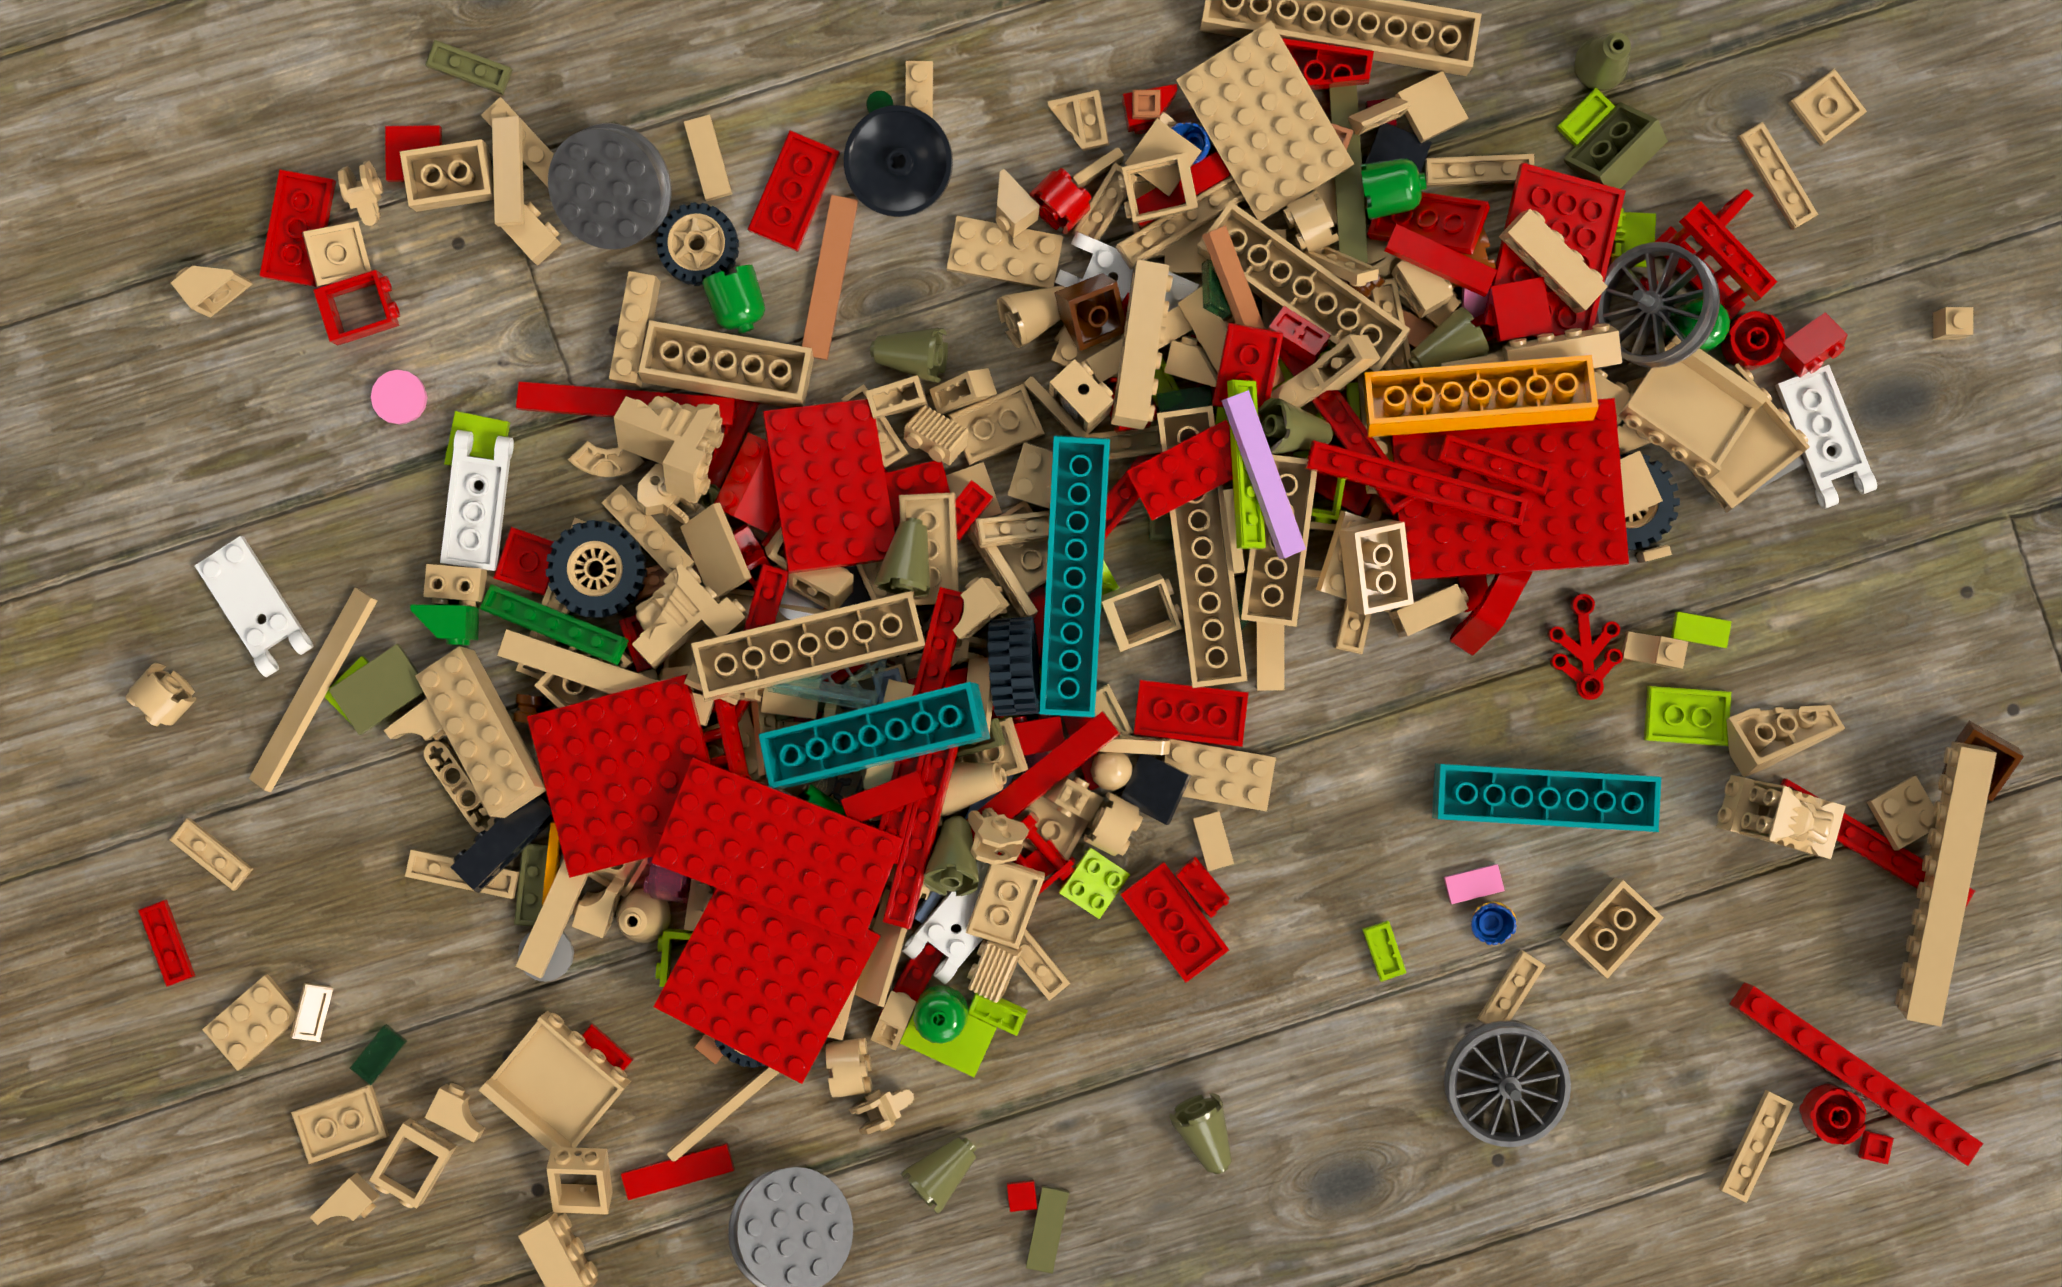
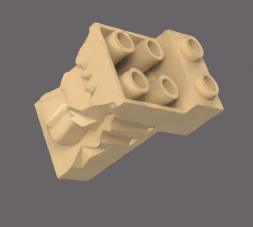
[614,396,724,503]
[632,563,747,670]
[1716,775,1846,859]

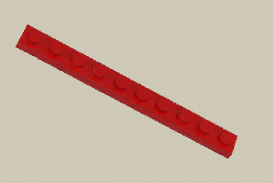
[879,587,964,864]

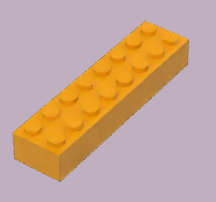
[1363,355,1598,437]

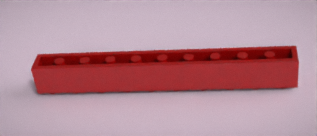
[1729,982,1984,1166]

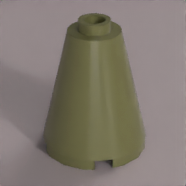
[1574,32,1631,90]
[1408,307,1489,369]
[870,328,948,383]
[1258,398,1333,454]
[874,518,930,597]
[924,816,979,896]
[1169,1093,1232,1174]
[900,1137,977,1214]

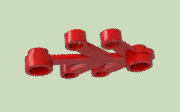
[1548,594,1623,700]

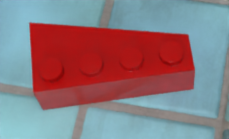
[1282,38,1374,90]

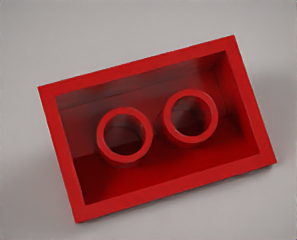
[714,432,779,535]

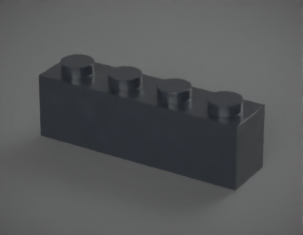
[451,796,554,893]

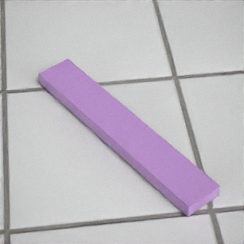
[1221,390,1306,560]

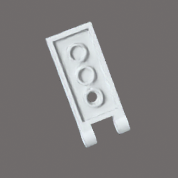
[1055,231,1199,312]
[1775,365,1877,509]
[440,430,514,571]
[195,536,313,677]
[901,860,989,984]

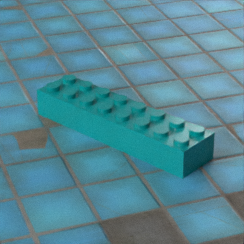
[758,682,990,790]
[1432,763,1662,832]

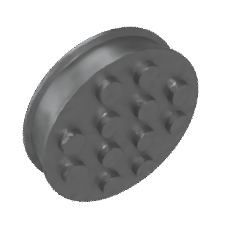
[548,123,672,249]
[728,1167,853,1287]

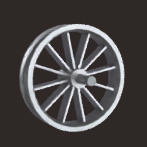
[1594,242,1720,368]
[1444,1021,1571,1147]

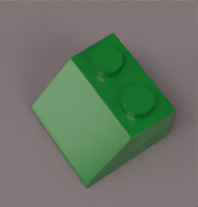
[410,605,479,645]

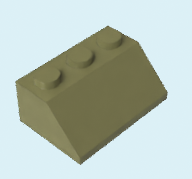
[1564,102,1668,189]

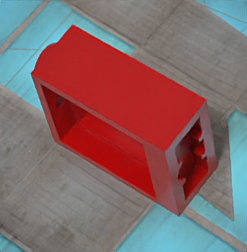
[313,270,400,346]

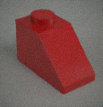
[1122,84,1178,134]

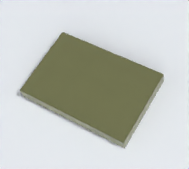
[329,644,424,735]

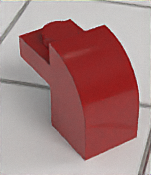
[733,523,774,590]

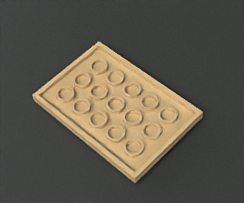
[1176,21,1355,222]

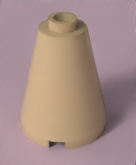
[997,286,1065,348]
[941,762,1007,817]
[616,888,671,943]

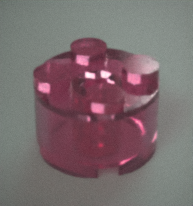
[644,856,692,903]

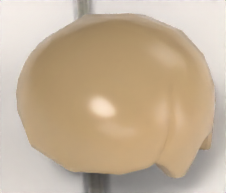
[1090,752,1132,791]

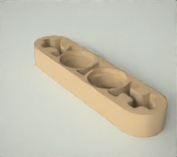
[424,741,496,833]

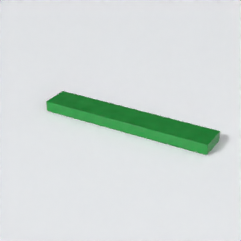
[479,584,629,666]

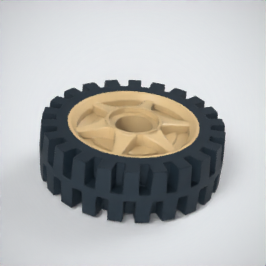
[656,202,739,286]

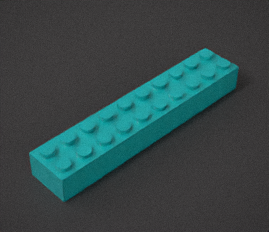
[1039,435,1110,717]

